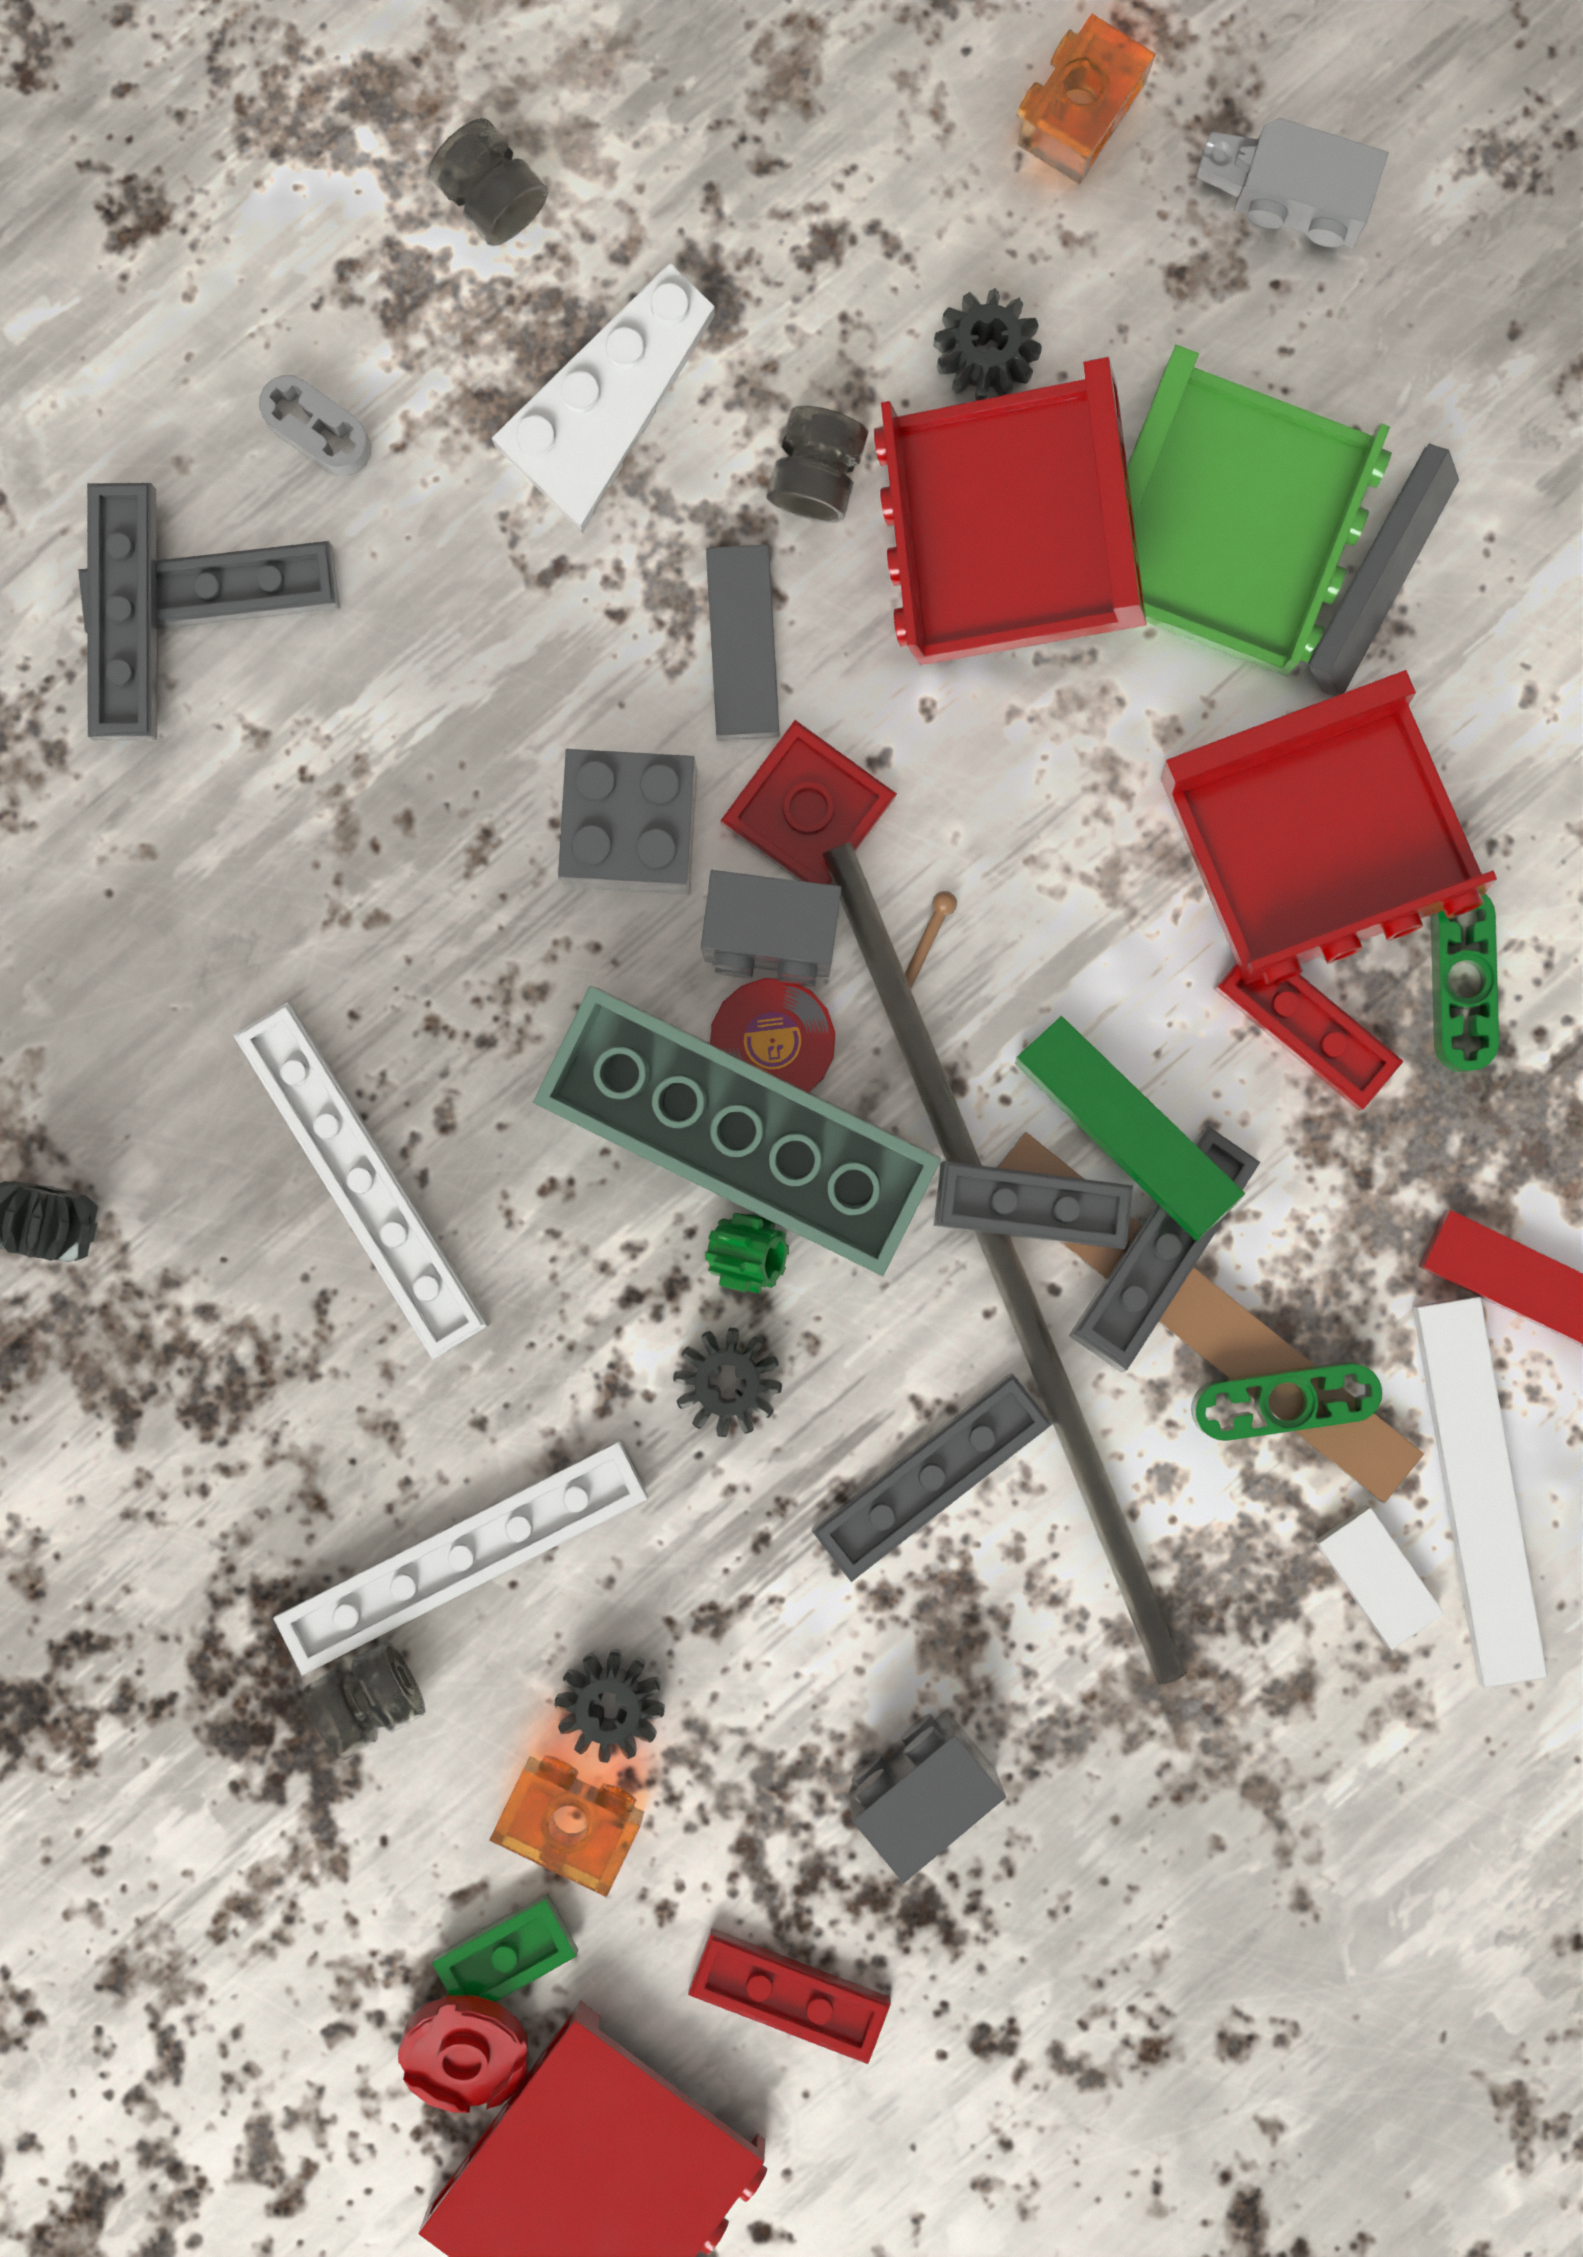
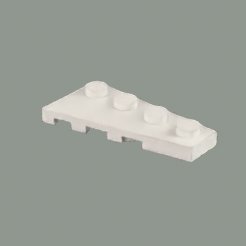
[492,263,715,533]

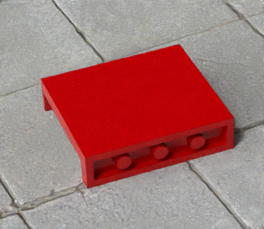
[874,357,1147,666]
[1160,670,1497,986]
[418,2000,767,2257]

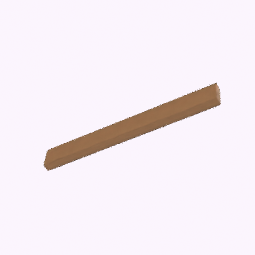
[996,1132,1424,1504]

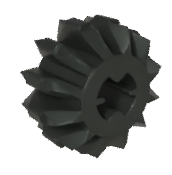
[933,288,1042,401]
[0,1180,98,1262]
[673,1327,782,1437]
[554,1649,665,1763]

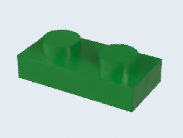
[432,1893,579,2002]

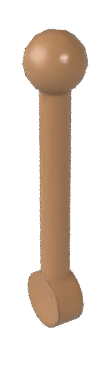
[886,891,957,1013]

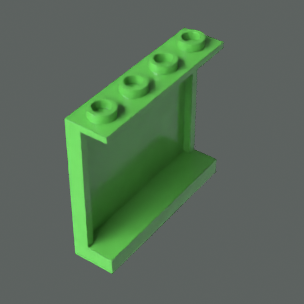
[1127,344,1392,677]

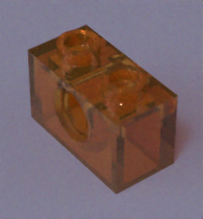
[1016,13,1156,184]
[489,1755,644,1897]

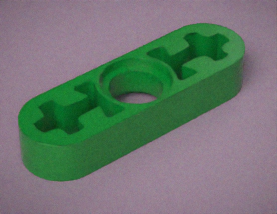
[1430,894,1499,1073]
[1191,1362,1382,1441]

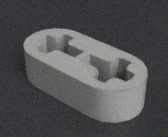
[259,375,371,476]

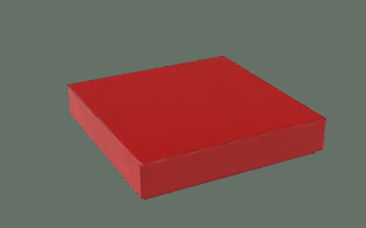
[720,720,897,885]

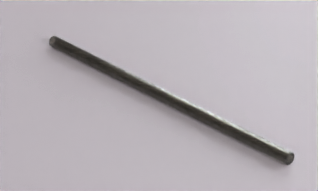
[822,842,1187,1684]

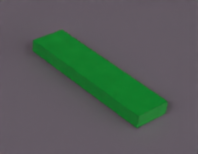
[1015,1015,1245,1242]

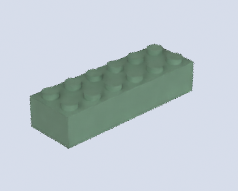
[532,986,941,1276]

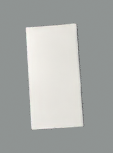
[1314,1505,1444,1650]

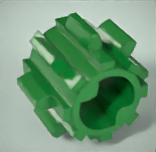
[705,1212,789,1293]

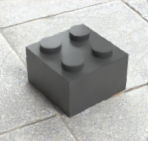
[558,749,697,894]
[700,870,842,986]
[849,1710,1006,1884]

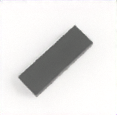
[706,544,780,740]
[933,1161,1133,1250]

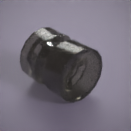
[428,118,548,246]
[766,405,868,523]
[304,1640,426,1760]

